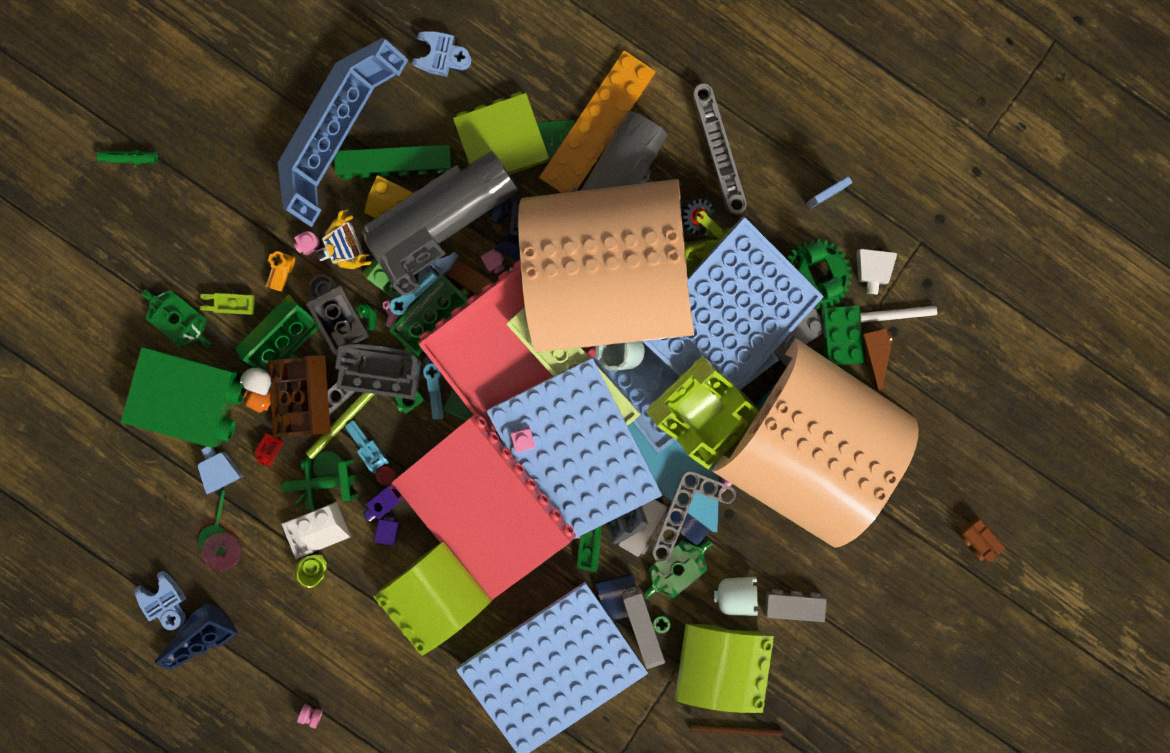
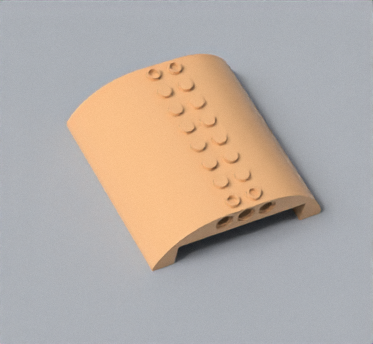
[518,179,694,353]
[712,338,919,548]

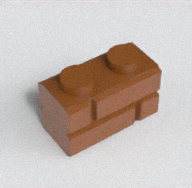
[959,517,1006,563]

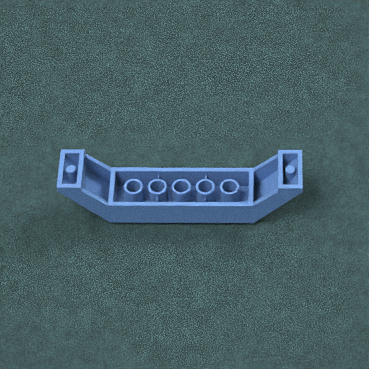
[278,38,408,227]

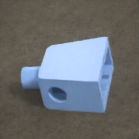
[198,447,244,494]

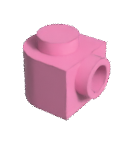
[294,231,320,255]
[480,249,505,274]

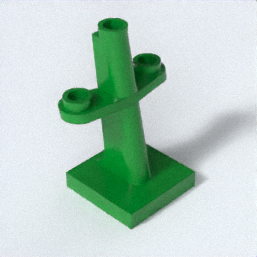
[281,457,358,511]

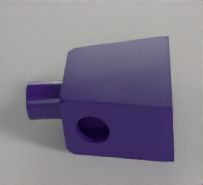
[363,484,404,521]

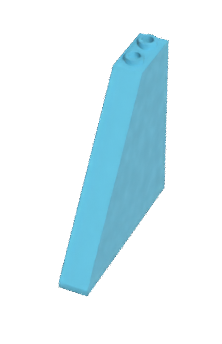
[628,422,719,532]

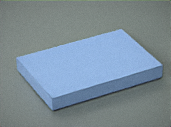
[806,177,852,210]

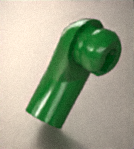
[357,304,377,330]

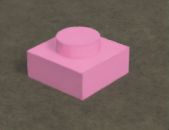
[511,427,535,453]

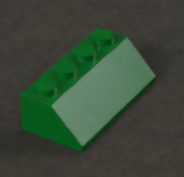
[389,275,468,357]
[235,294,319,373]

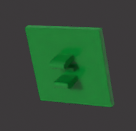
[536,120,574,160]

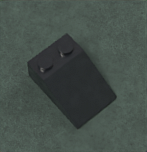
[306,285,370,355]

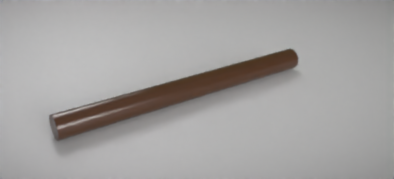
[690,724,783,737]

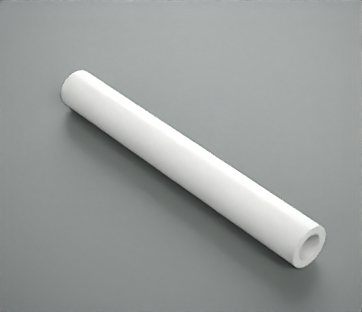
[860,306,937,323]

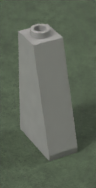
[622,587,665,669]

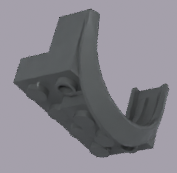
[335,344,421,400]

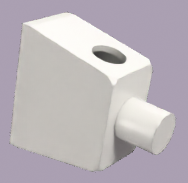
[857,249,897,295]

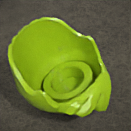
[294,555,327,588]

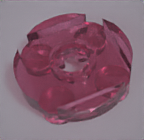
[201,532,242,571]

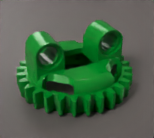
[786,239,853,310]

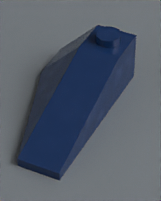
[155,603,238,670]

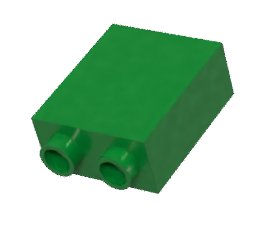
[121,347,246,448]

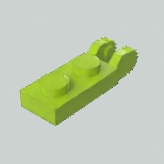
[200,293,255,315]

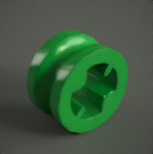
[653,615,670,633]

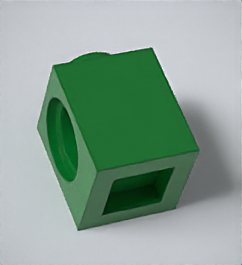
[395,388,426,414]

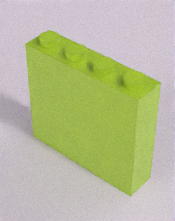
[453,92,549,175]

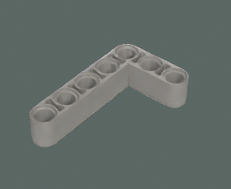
[652,471,736,562]

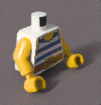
[316,209,371,269]

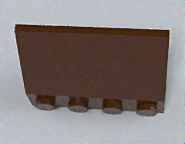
[268,356,331,438]

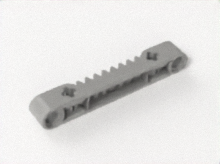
[693,84,747,216]

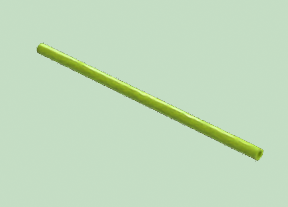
[306,287,471,459]

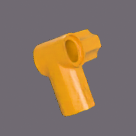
[266,251,295,292]

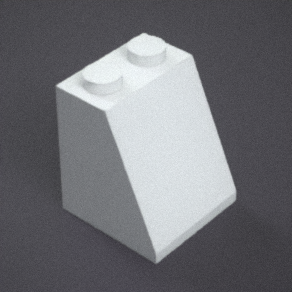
[292,502,351,551]

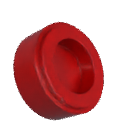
[376,466,396,485]

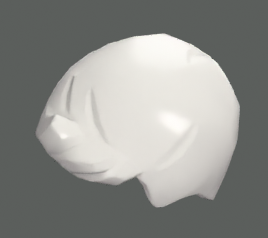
[240,368,271,395]

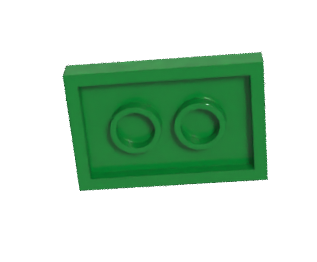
[821,306,864,365]

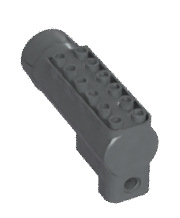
[571,111,668,192]
[362,150,519,295]

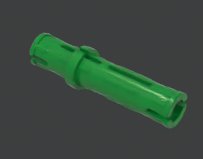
[97,150,158,165]

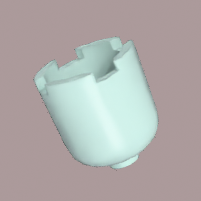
[595,341,645,371]
[714,577,758,616]

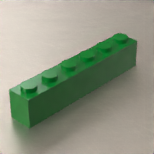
[334,145,452,180]

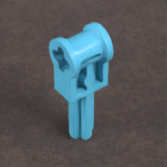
[390,271,438,316]
[423,364,444,420]
[345,420,389,474]

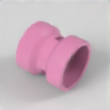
[297,704,323,729]

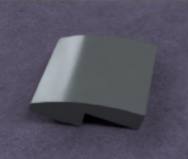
[605,506,648,544]

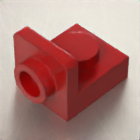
[255,433,283,467]

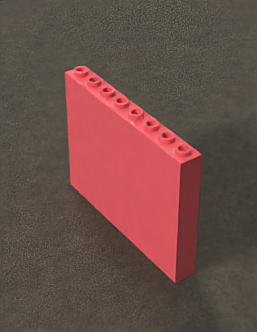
[418,259,596,433]
[392,413,576,600]

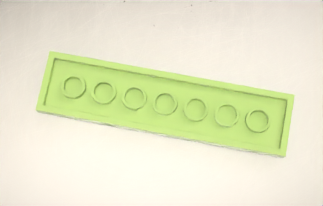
[506,307,640,426]

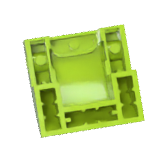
[646,356,760,469]
[374,542,491,656]
[675,624,774,713]

